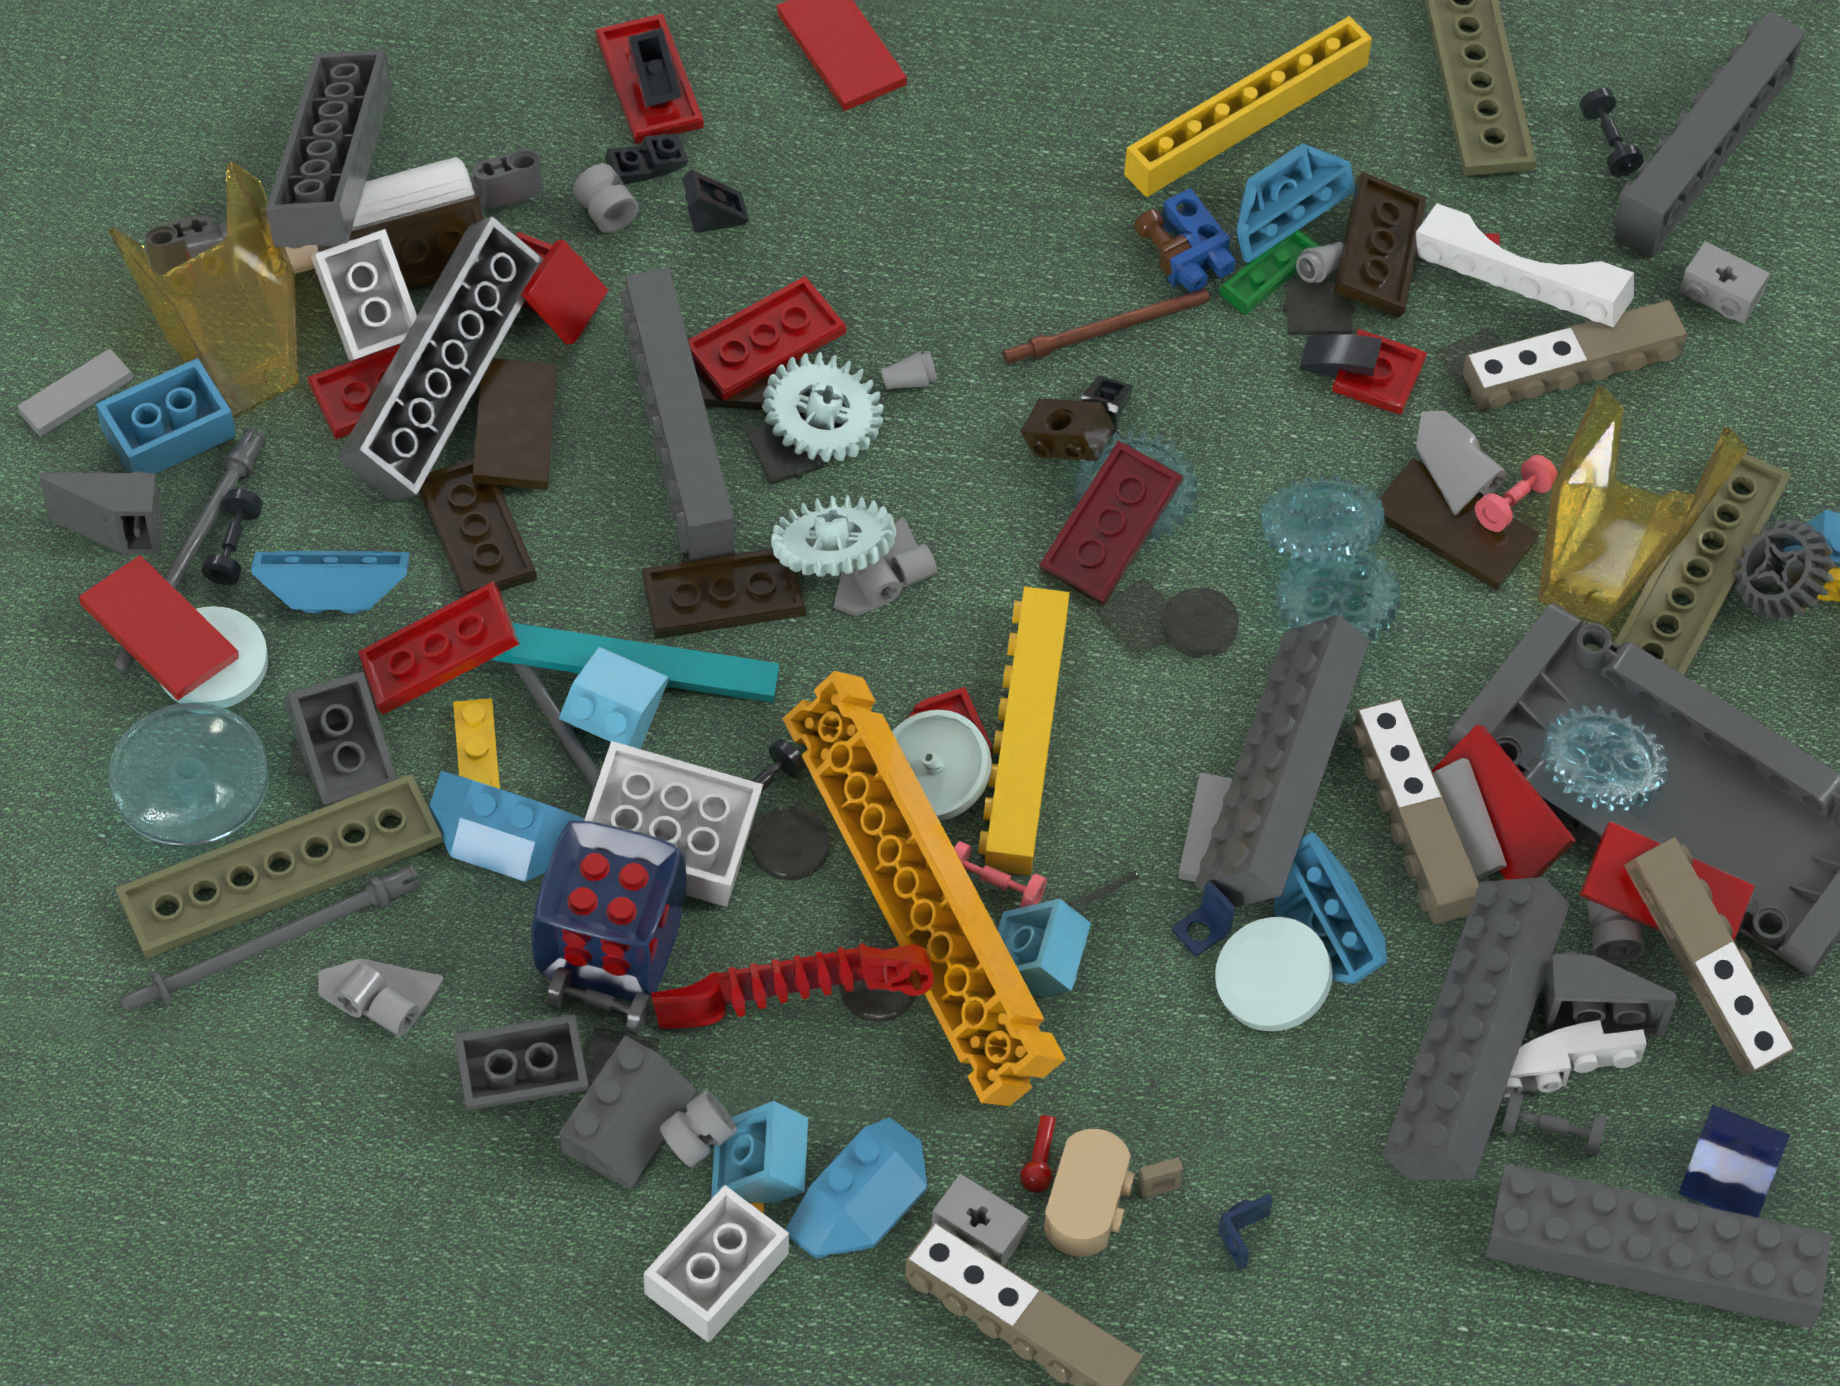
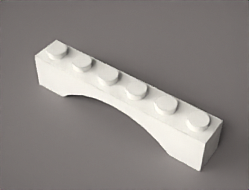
[1416,204,1634,327]

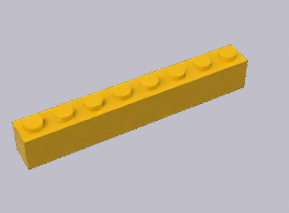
[1124,16,1372,198]
[978,586,1070,876]

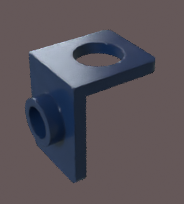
[1172,881,1235,956]
[1218,1194,1273,1271]

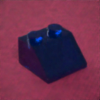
[1678,1105,1790,1218]

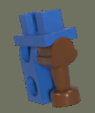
[1134,188,1236,292]

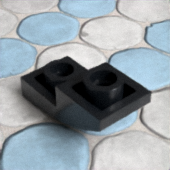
[605,134,688,185]
[1300,334,1382,378]

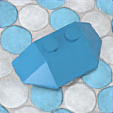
[1237,143,1355,263]
[251,551,410,614]
[429,771,585,882]
[1273,832,1387,984]
[785,1117,927,1259]

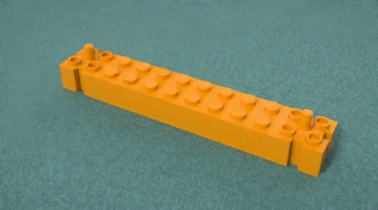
[782,671,1066,1106]

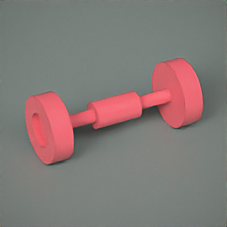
[1475,455,1558,532]
[954,841,1047,908]

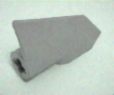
[1416,410,1507,515]
[834,518,937,616]
[318,958,443,1037]

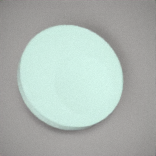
[160,606,268,710]
[892,710,992,821]
[1215,917,1333,1031]

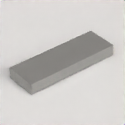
[17,348,133,437]
[1433,758,1507,880]
[1178,772,1232,882]

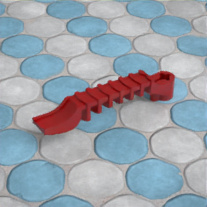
[651,943,934,1029]

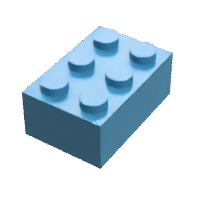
[96,358,236,474]

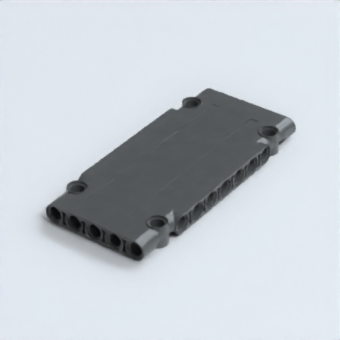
[1447,602,1840,977]

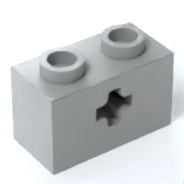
[1679,241,1770,324]
[931,1174,1029,1266]

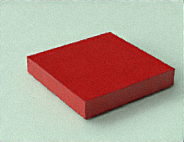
[521,239,609,345]
[1332,329,1427,415]

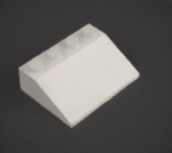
[584,741,763,907]

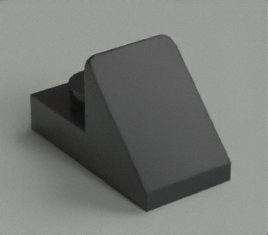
[627,28,682,107]
[682,170,750,233]
[1081,375,1134,436]

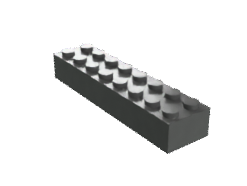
[1613,11,1806,259]
[266,50,393,249]
[337,216,543,503]
[620,267,735,561]
[1195,614,1370,908]
[1382,877,1570,1181]
[1485,1163,1832,1328]

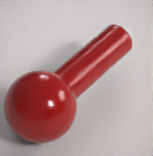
[1020,1115,1056,1193]

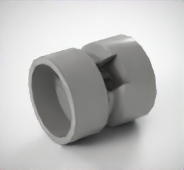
[573,164,639,233]
[1587,900,1645,964]
[659,1090,738,1167]

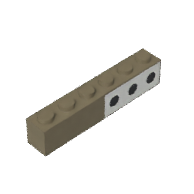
[1462,300,1687,411]
[1350,698,1479,925]
[1624,837,1795,1077]
[905,1222,1143,1386]

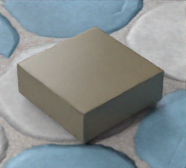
[1137,1157,1184,1198]

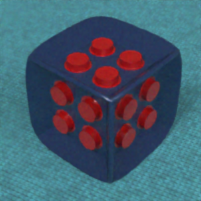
[531,821,687,1000]

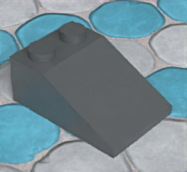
[283,671,397,806]
[1541,951,1677,1038]

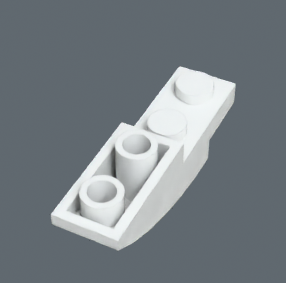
[1503,1020,1647,1097]

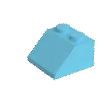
[558,647,670,749]
[998,899,1091,997]
[711,1101,808,1203]

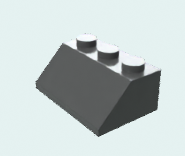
[454,1015,589,1111]
[559,1036,697,1191]

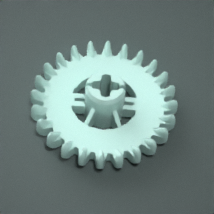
[762,352,884,462]
[771,495,897,577]

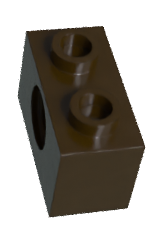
[1021,398,1115,461]

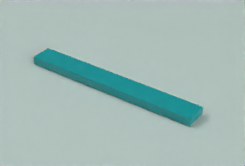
[490,623,779,703]

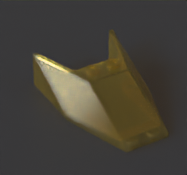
[108,161,298,418]
[1538,385,1749,626]

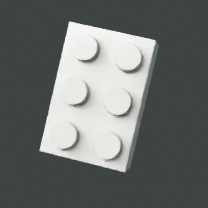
[311,229,417,362]
[644,1185,789,1343]

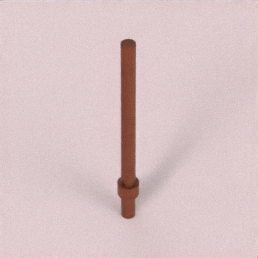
[1002,288,1210,365]

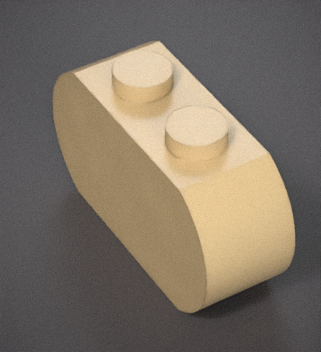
[1044,1129,1135,1257]

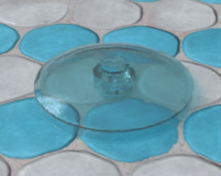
[109,703,269,847]

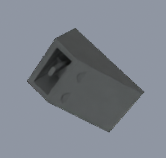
[39,471,164,554]

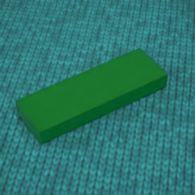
[1219,229,1319,316]

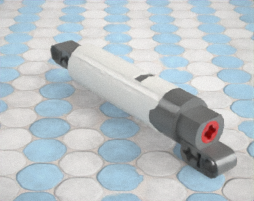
[145,149,544,292]

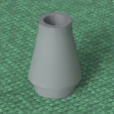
[1296,242,1343,283]
[881,351,938,390]

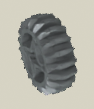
[1733,519,1836,621]

